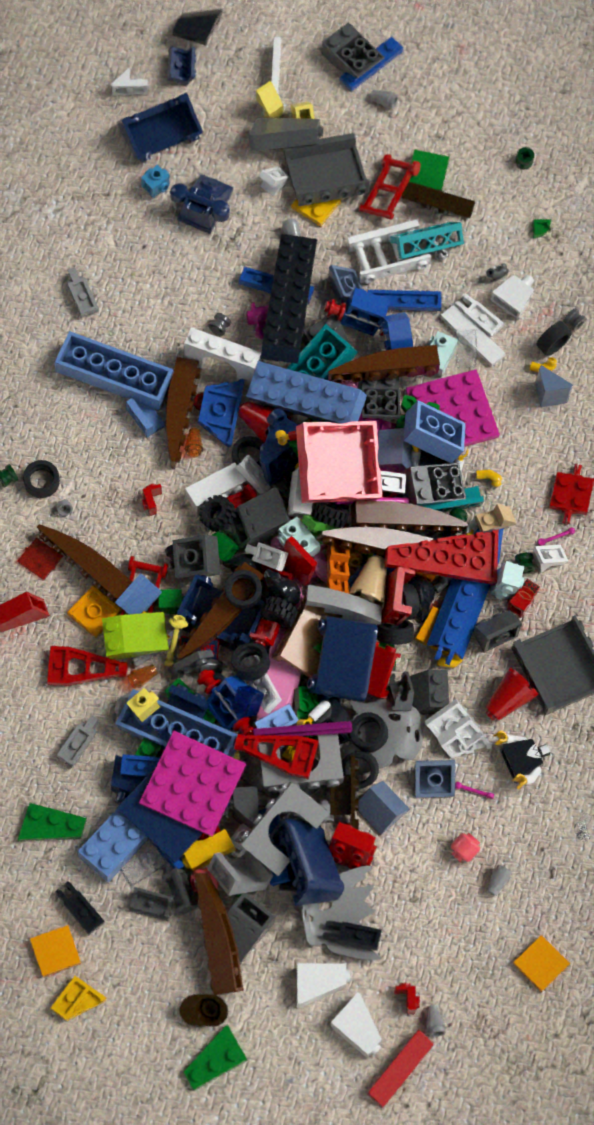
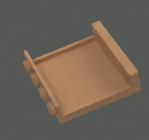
[272,592,342,678]

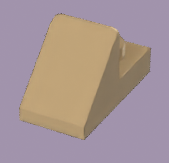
[475,504,516,533]

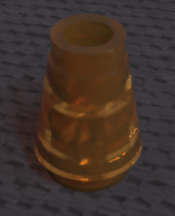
[184,428,203,457]
[127,664,158,689]

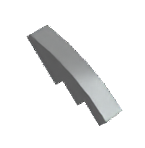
[306,585,382,625]

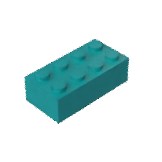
[287,324,358,380]

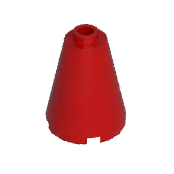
[239,401,291,443]
[485,667,539,721]

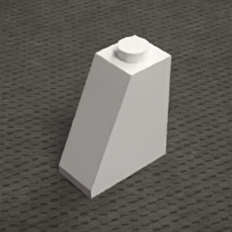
[297,963,350,1008]
[330,992,382,1059]

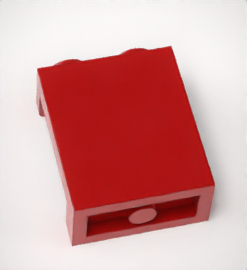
[381,566,416,626]
[368,641,401,699]

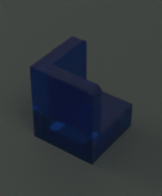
[231,685,264,717]

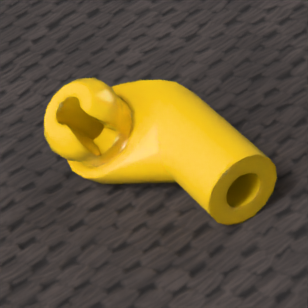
[529,357,557,373]
[476,469,502,487]
[437,654,464,668]

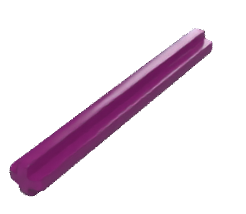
[253,721,352,737]

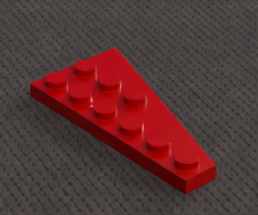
[385,529,499,585]

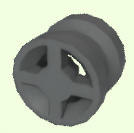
[563,308,587,331]
[208,313,231,336]

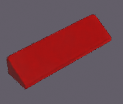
[367,1030,434,1108]

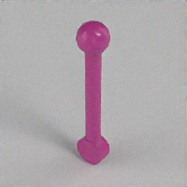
[538,527,575,546]
[455,782,494,799]

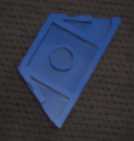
[197,379,245,448]

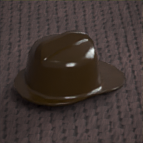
[179,994,229,1027]

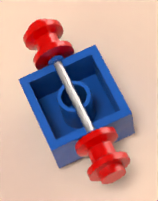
[323,287,390,336]
[197,669,261,742]

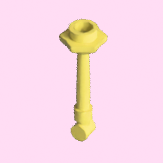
[164,615,188,667]

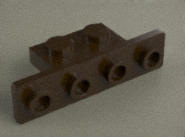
[401,182,475,219]
[330,755,359,830]

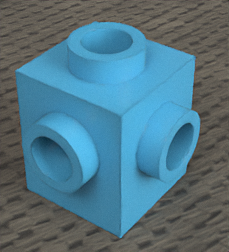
[141,165,170,198]

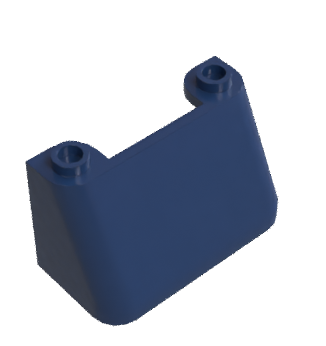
[117,92,204,163]
[177,574,265,651]
[307,615,378,702]
[270,818,344,906]

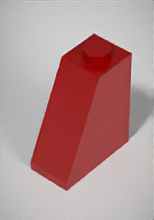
[0,591,50,632]

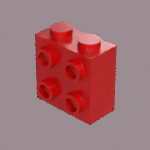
[329,822,377,869]

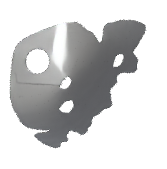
[341,693,423,775]
[302,866,382,960]

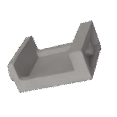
[207,851,273,895]

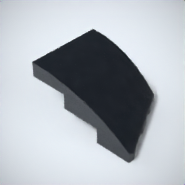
[172,9,223,46]

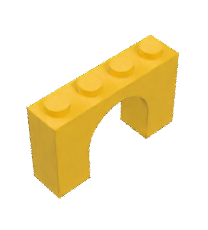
[182,829,236,872]

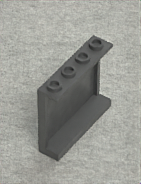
[284,133,370,206]
[511,615,594,715]

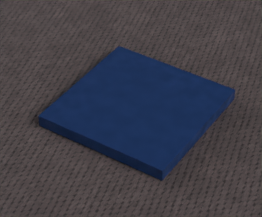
[117,767,230,863]

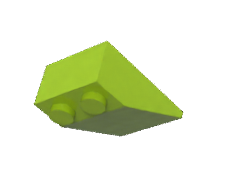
[102,612,169,660]

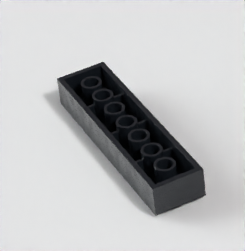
[261,234,317,364]

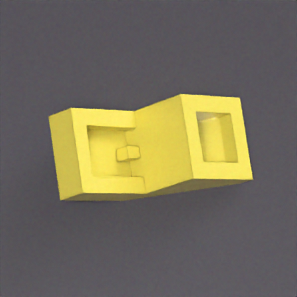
[256,81,283,118]

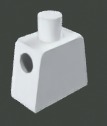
[491,274,534,320]

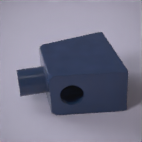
[111,755,146,805]

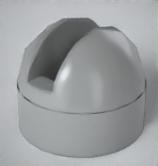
[57,499,73,516]

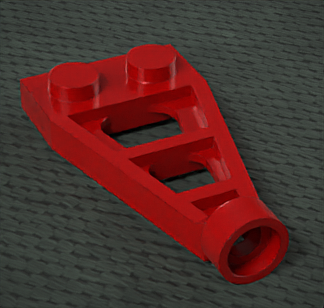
[47,646,128,686]
[234,734,319,780]

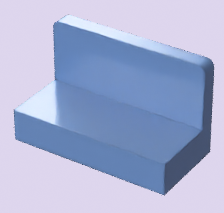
[126,398,165,438]
[115,573,162,614]

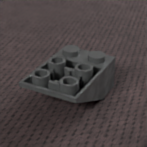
[321,22,384,78]
[361,377,400,419]
[399,463,466,506]
[230,487,290,549]
[227,893,276,965]

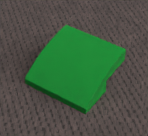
[409,149,450,191]

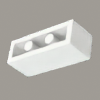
[185,463,246,514]

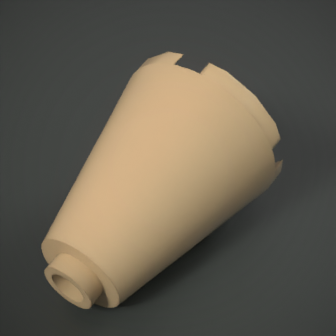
[349,555,387,609]

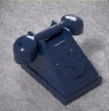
[170,174,233,234]
[259,409,299,486]

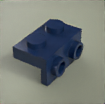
[167,46,197,86]
[167,684,209,719]

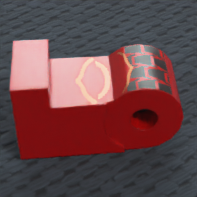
[507,579,540,618]

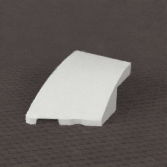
[425,699,492,758]

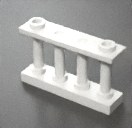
[347,220,431,284]

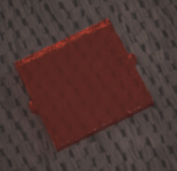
[17,537,63,580]

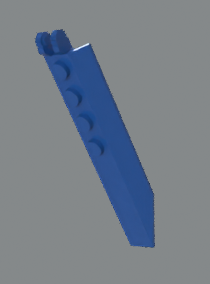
[427,527,504,665]

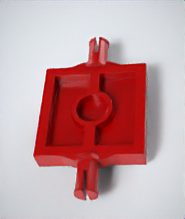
[550,463,594,525]

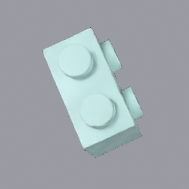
[428,331,458,378]
[278,516,321,557]
[490,561,524,600]

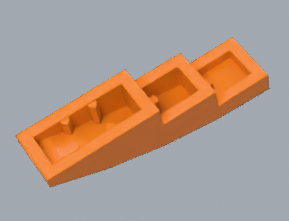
[327,544,350,594]

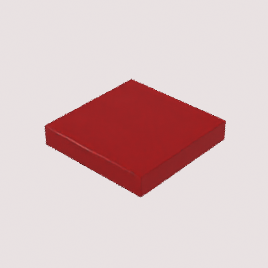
[282,536,318,586]

